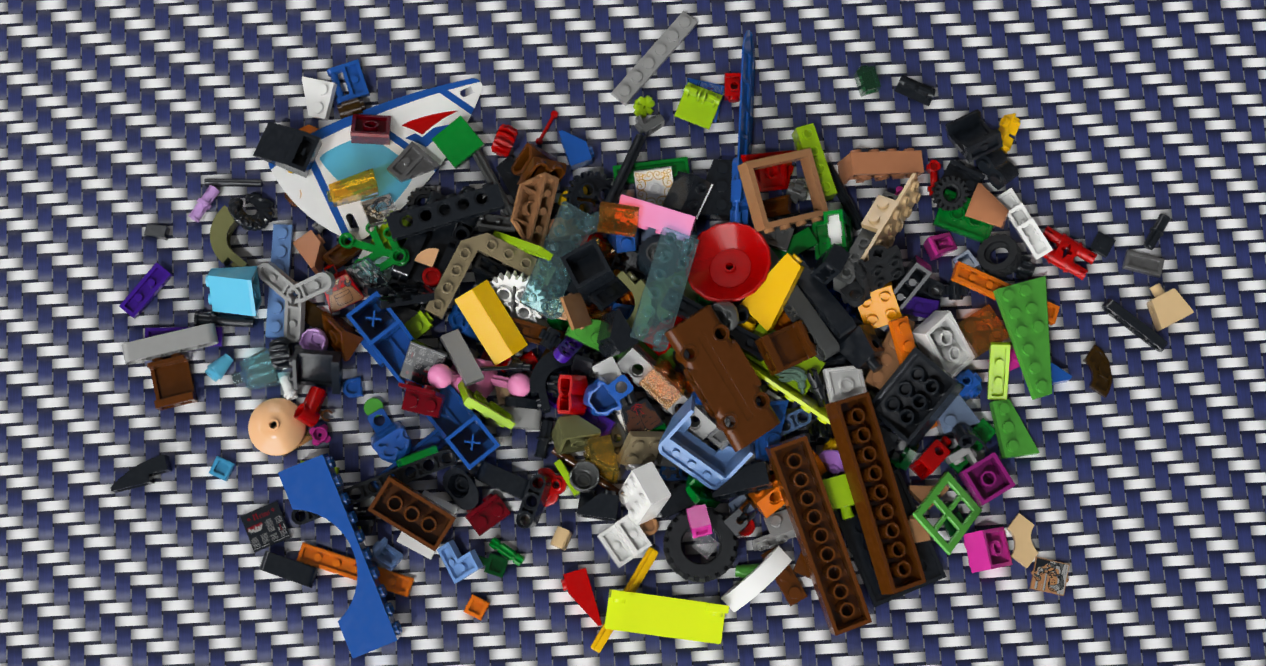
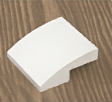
[597,514,652,568]

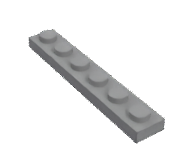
[611,11,698,106]

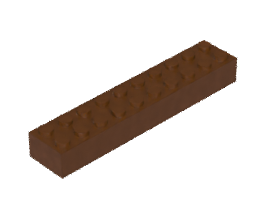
[825,392,926,595]
[765,434,872,636]

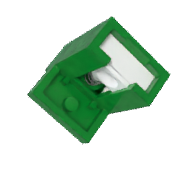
[812,209,854,261]

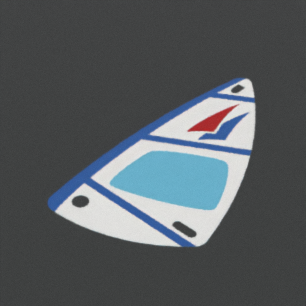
[268,78,483,241]

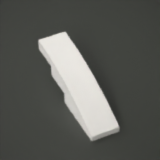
[996,188,1053,260]

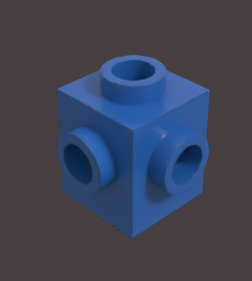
[955,369,982,402]

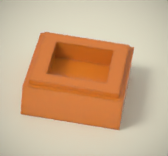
[463,594,490,621]

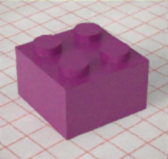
[958,452,1016,507]

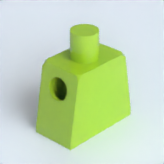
[822,474,855,520]

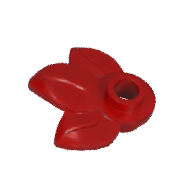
[537,468,567,507]

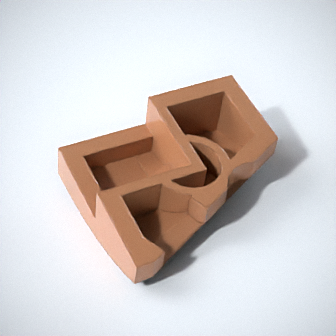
[965,183,1009,229]

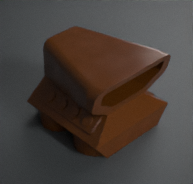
[511,143,566,185]

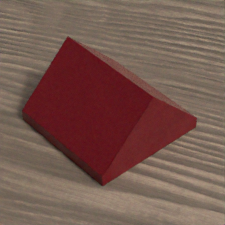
[350,114,391,145]

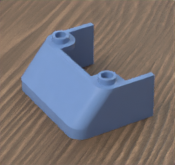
[658,395,754,490]

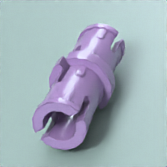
[188,185,220,223]

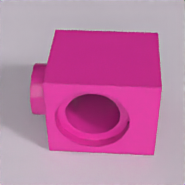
[686,504,712,538]

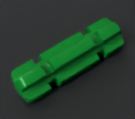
[489,537,525,566]

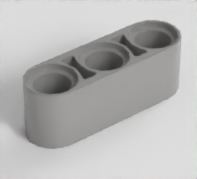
[485,406,542,430]

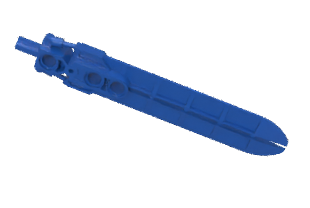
[730,30,755,228]

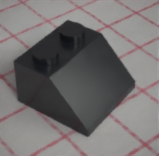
[597,308,639,358]

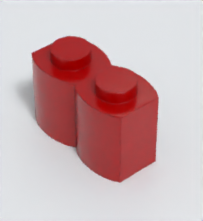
[557,375,588,415]

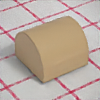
[550,526,573,551]

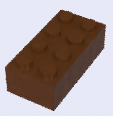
[368,475,457,551]

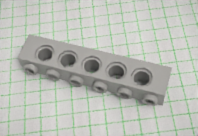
[617,344,717,441]

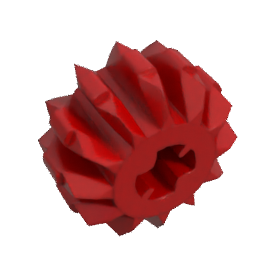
[491,124,518,157]

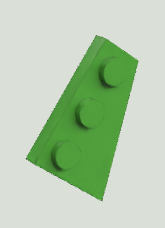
[989,399,1040,459]

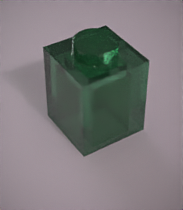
[854,65,881,97]

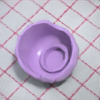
[299,327,329,350]

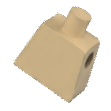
[1147,283,1194,332]

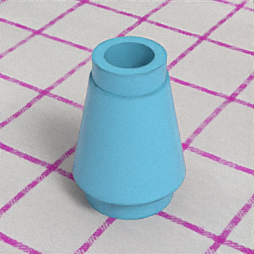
[205,353,233,382]

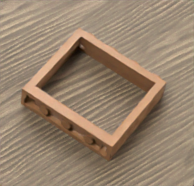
[737,148,828,234]

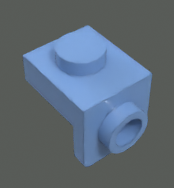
[372,537,403,572]

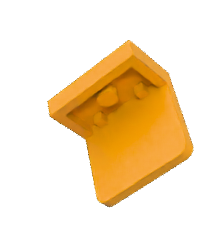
[858,281,902,329]

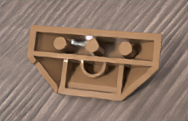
[510,172,560,247]

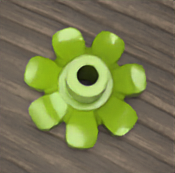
[633,95,655,119]

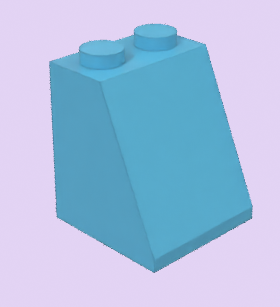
[205,266,262,316]

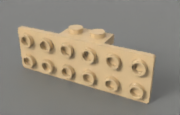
[861,173,921,262]

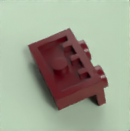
[465,493,511,536]

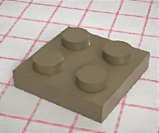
[616,431,664,464]

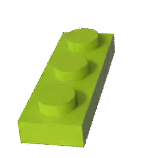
[987,342,1011,400]

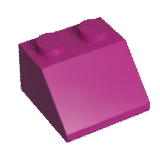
[963,527,1013,573]

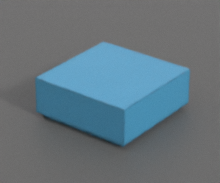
[209,456,236,481]

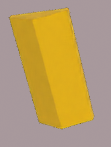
[454,280,528,366]

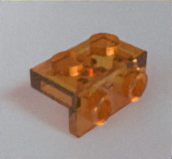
[597,201,639,237]

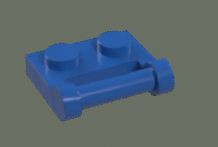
[327,59,370,105]

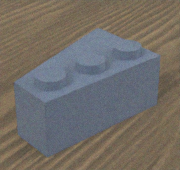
[937,394,980,436]

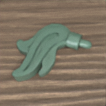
[776,366,807,394]

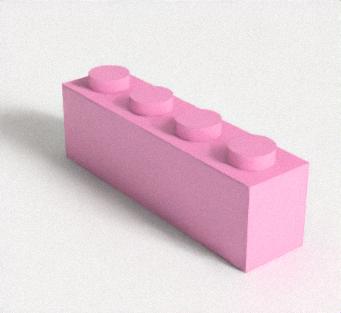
[615,194,697,242]

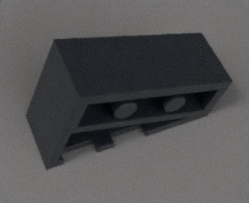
[697,159,732,220]

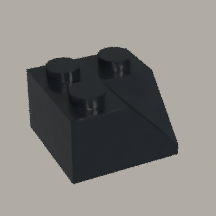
[577,490,619,522]

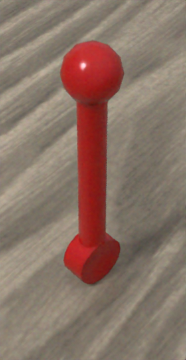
[536,110,558,145]

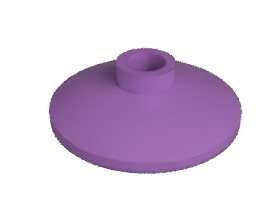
[819,449,845,476]

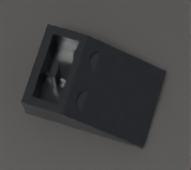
[253,122,322,178]

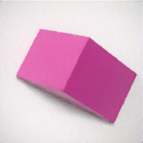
[923,232,958,261]

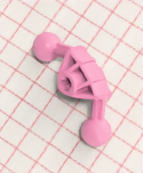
[427,358,530,398]

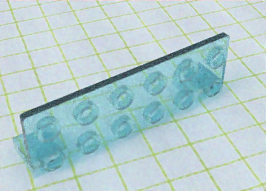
[520,201,604,320]
[630,227,699,352]

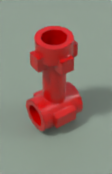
[925,159,941,196]

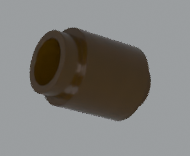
[337,97,366,119]

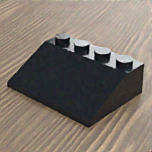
[871,347,965,447]

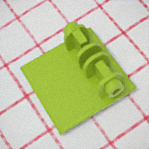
[674,82,723,130]

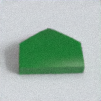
[686,475,720,508]

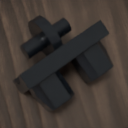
[342,504,375,536]

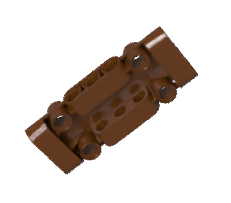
[664,304,781,452]

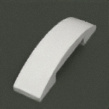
[721,545,792,612]

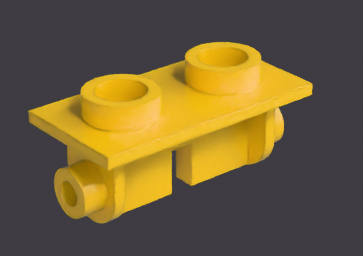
[998,113,1021,154]

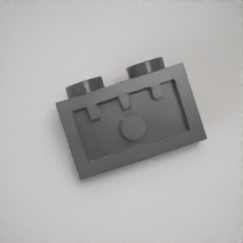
[754,218,794,252]

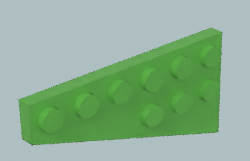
[993,276,1052,400]

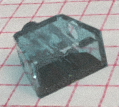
[232,348,281,390]

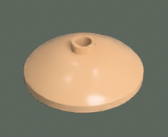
[248,398,306,456]

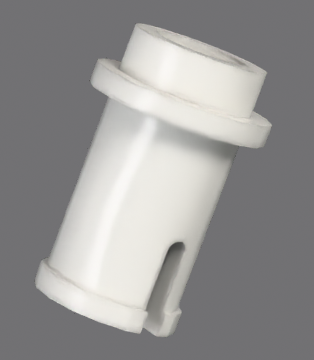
[279,375,298,401]

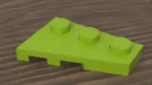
[457,380,516,429]

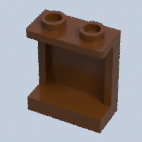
[755,320,817,376]
[147,353,198,411]

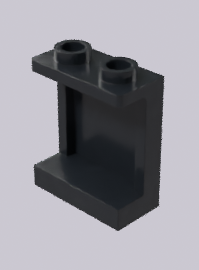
[945,109,1003,163]
[289,348,343,394]

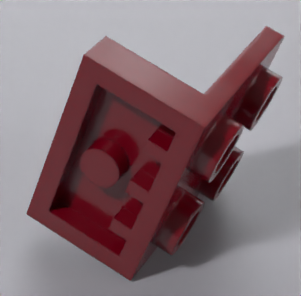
[398,380,446,419]

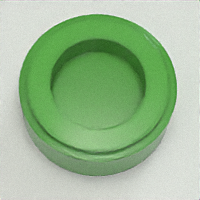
[364,398,384,418]

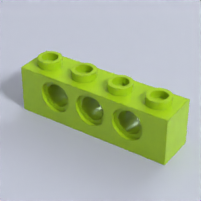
[792,123,837,201]

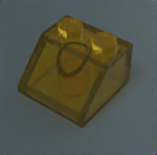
[583,435,619,483]

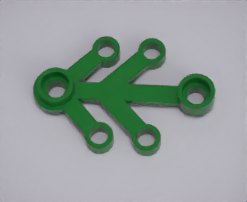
[339,223,410,276]

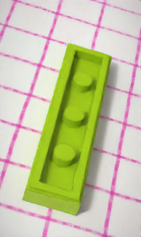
[493,231,554,261]

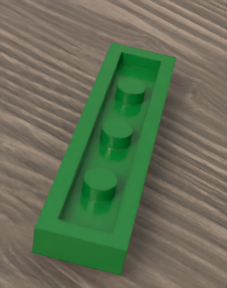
[613,157,690,185]

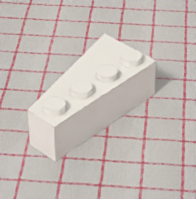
[592,357,638,432]

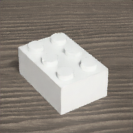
[618,462,671,526]

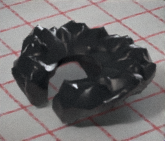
[228,192,275,231]

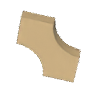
[1006,513,1039,568]

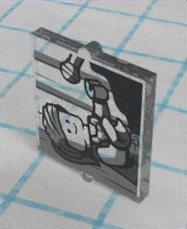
[360,193,397,228]

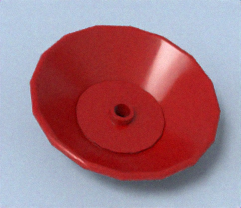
[684,222,771,302]

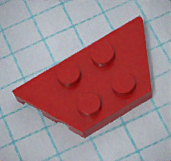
[741,150,798,192]

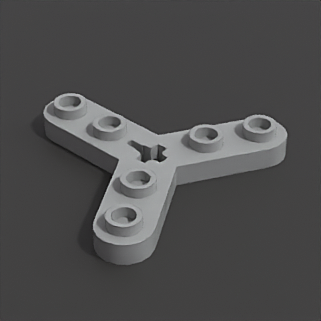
[257,262,335,343]

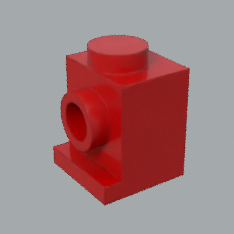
[724,73,741,103]

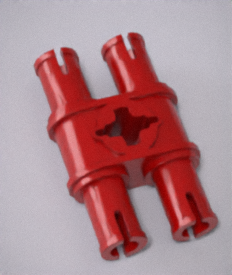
[1043,225,1098,280]

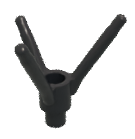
[479,355,532,377]

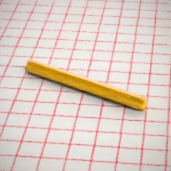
[591,547,658,653]

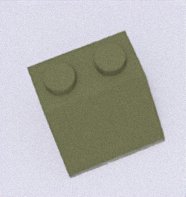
[551,414,601,455]

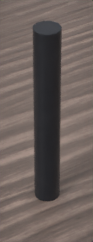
[204,178,263,187]

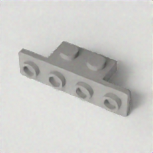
[752,509,797,551]

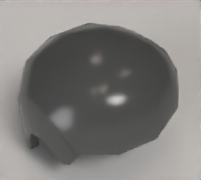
[712,302,739,331]
[569,461,600,493]

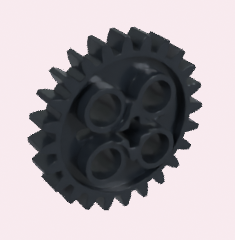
[562,171,620,233]

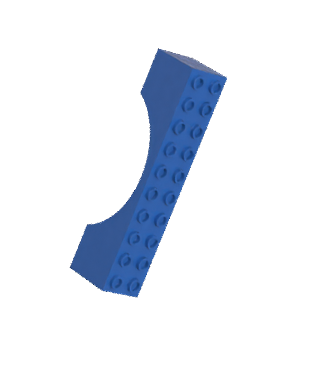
[346,291,500,471]
[278,453,402,658]

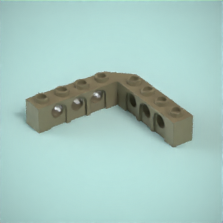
[425,233,556,320]

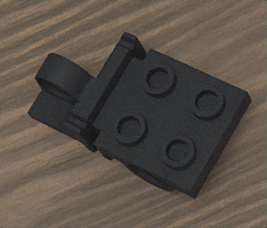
[840,245,905,307]

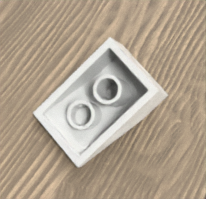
[912,310,975,377]

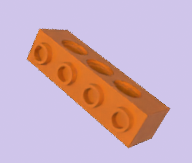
[748,450,827,518]

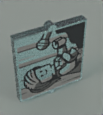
[346,257,389,290]

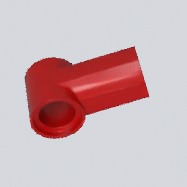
[294,386,327,428]

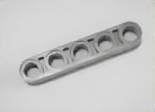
[122,323,219,365]

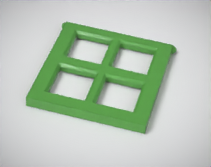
[912,472,982,555]

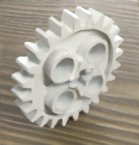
[489,270,547,323]

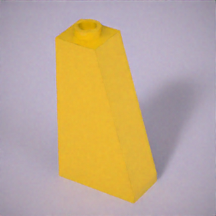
[740,253,805,331]

